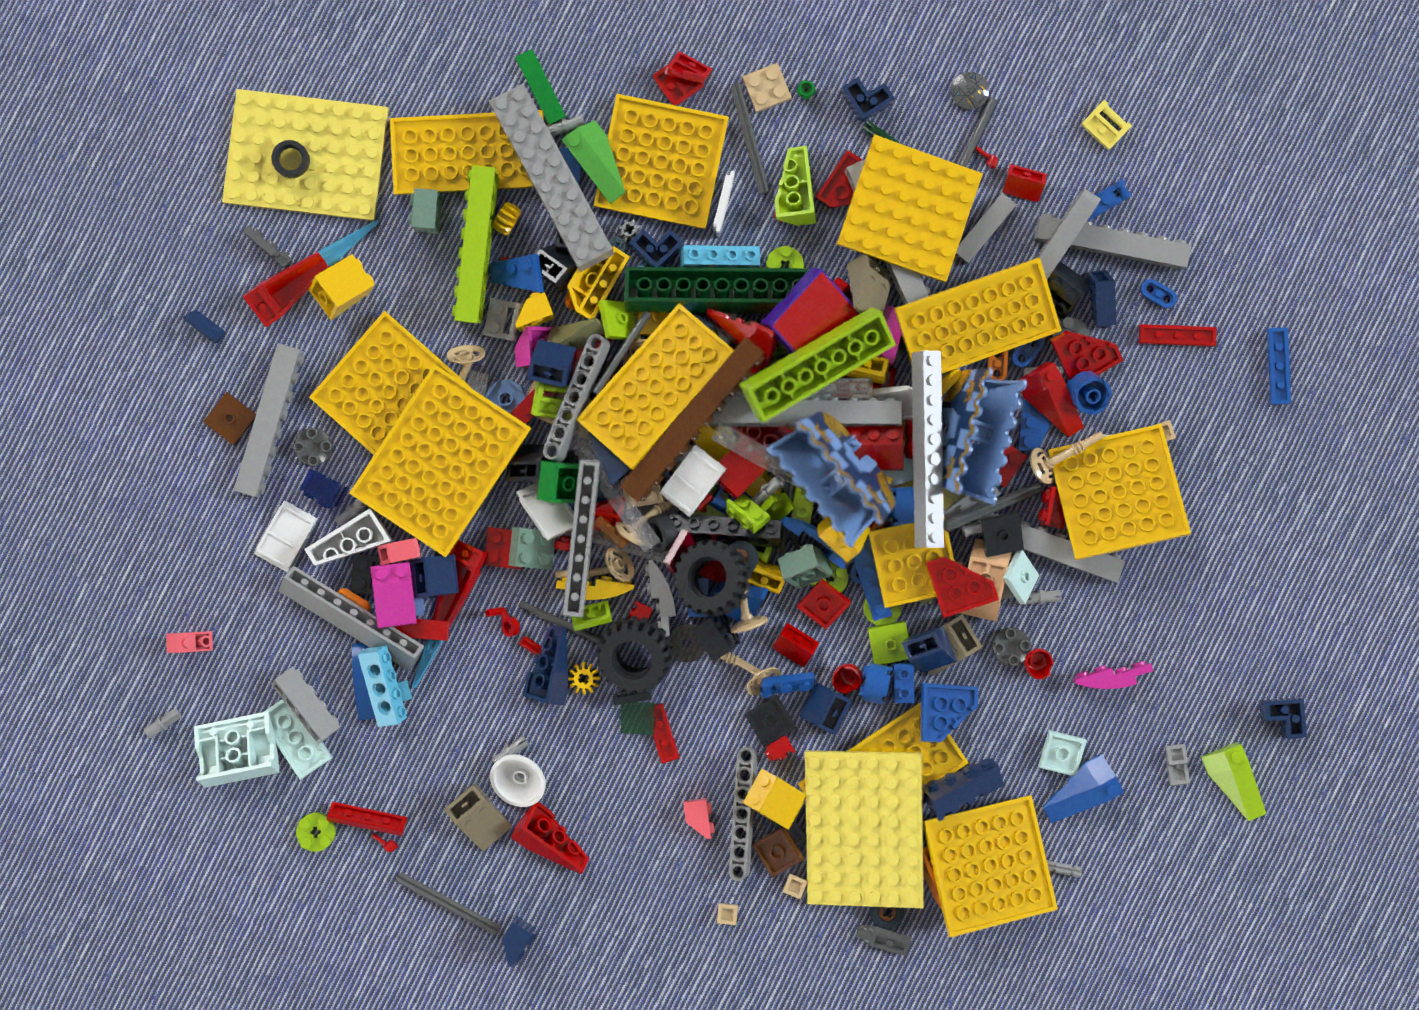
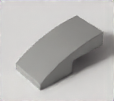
[1165,744,1190,786]

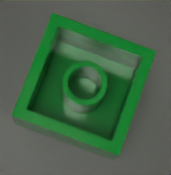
[537,461,579,503]

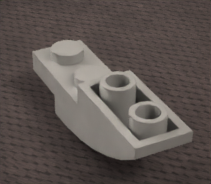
[645,560,676,636]

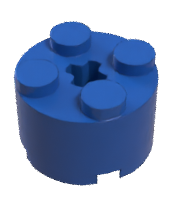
[1066,371,1112,415]
[888,486,915,527]
[859,663,893,705]

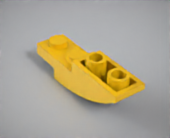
[556,576,635,600]

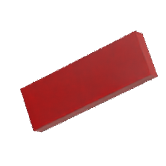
[394,619,450,641]
[645,703,680,764]

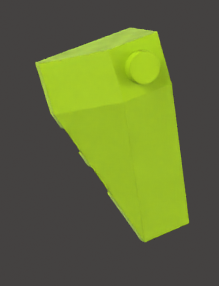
[775,146,816,226]
[1201,742,1266,821]

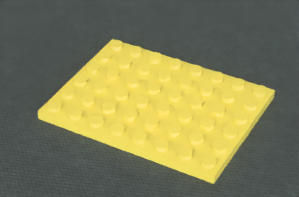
[222,89,389,221]
[805,750,924,908]

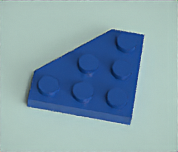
[920,683,978,743]

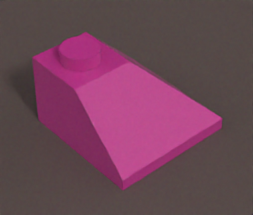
[514,326,554,368]

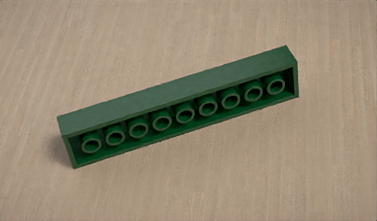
[625,267,810,313]

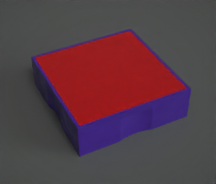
[760,267,861,354]

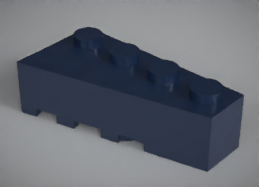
[922,758,1004,822]

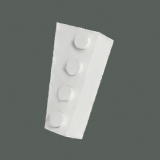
[304,508,394,566]

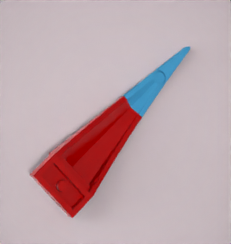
[243,220,379,327]
[412,540,487,688]

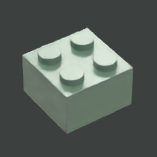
[409,188,442,235]
[508,527,556,570]
[778,544,833,589]

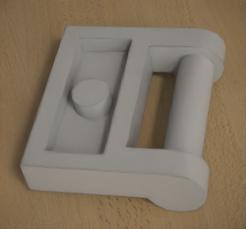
[483,298,524,342]

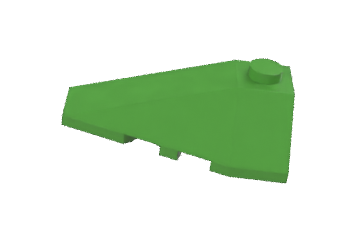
[562,120,626,204]

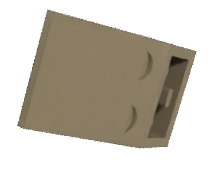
[847,253,891,314]
[928,614,983,677]
[444,782,513,851]

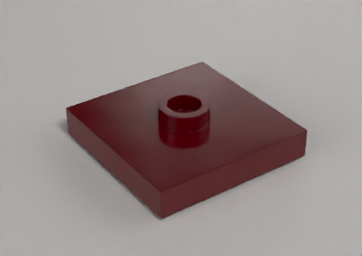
[664,529,696,576]

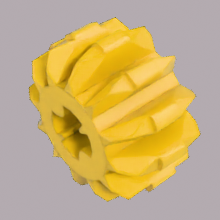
[492,202,521,235]
[568,662,601,695]

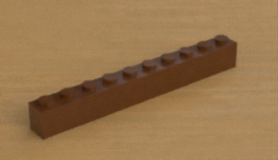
[620,337,765,502]

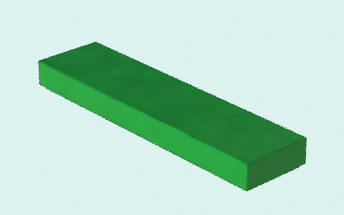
[515,49,566,126]

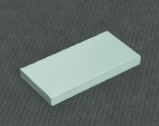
[264,699,333,780]

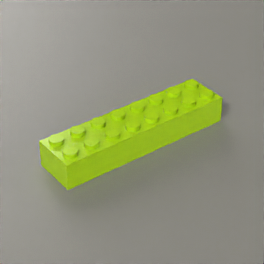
[452,165,499,324]
[740,307,896,422]

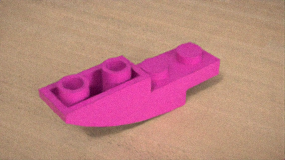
[1072,661,1153,689]

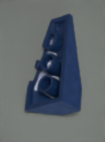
[523,624,568,706]

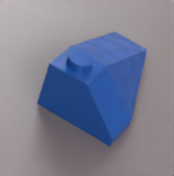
[1042,753,1124,823]

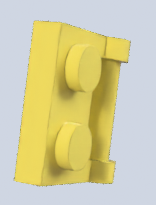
[1081,100,1132,151]

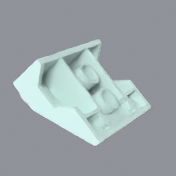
[194,711,279,788]

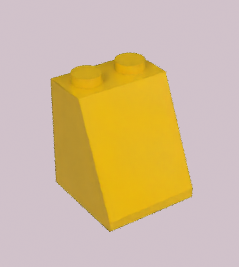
[309,254,375,320]
[817,516,871,563]
[743,768,806,830]

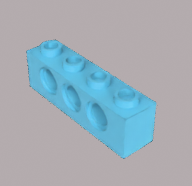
[680,245,760,268]
[358,645,407,727]

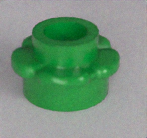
[797,81,816,99]

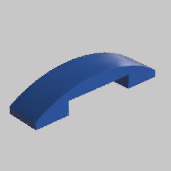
[781,517,846,569]
[352,643,376,720]

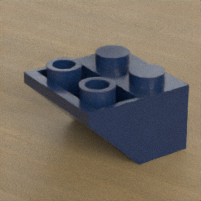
[527,339,576,387]
[411,555,459,598]
[902,625,957,673]
[800,682,852,735]
[502,916,536,967]

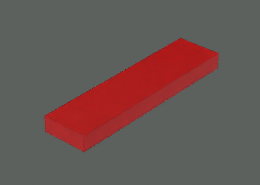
[1138,324,1217,347]
[327,801,407,836]

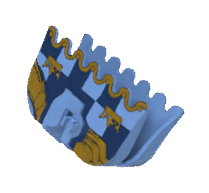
[942,368,1027,505]
[766,412,896,548]

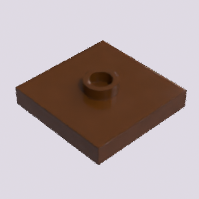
[203,392,256,446]
[751,826,804,878]

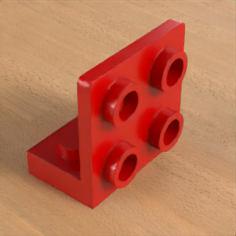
[1038,486,1065,529]

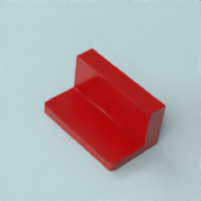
[1002,164,1047,202]
[772,623,819,667]

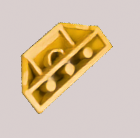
[567,246,630,320]

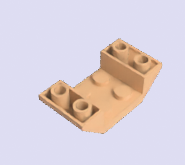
[960,538,1012,622]

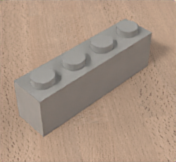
[271,667,340,745]

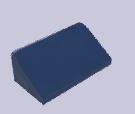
[183,310,225,343]

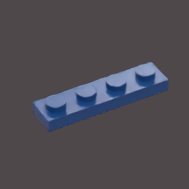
[1267,327,1291,405]
[853,542,892,621]

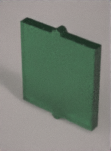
[619,702,656,735]

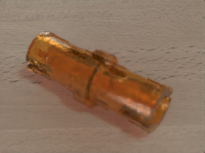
[594,515,629,550]

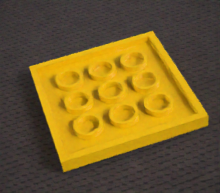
[869,515,954,608]

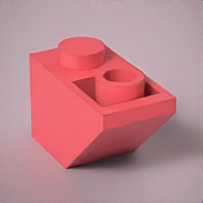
[377,538,421,565]
[166,631,213,653]
[683,798,715,839]

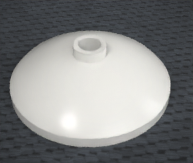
[490,754,546,807]

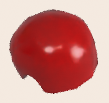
[1024,648,1054,680]
[831,663,863,694]

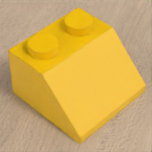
[515,292,556,332]

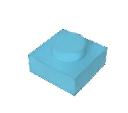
[397,680,412,701]

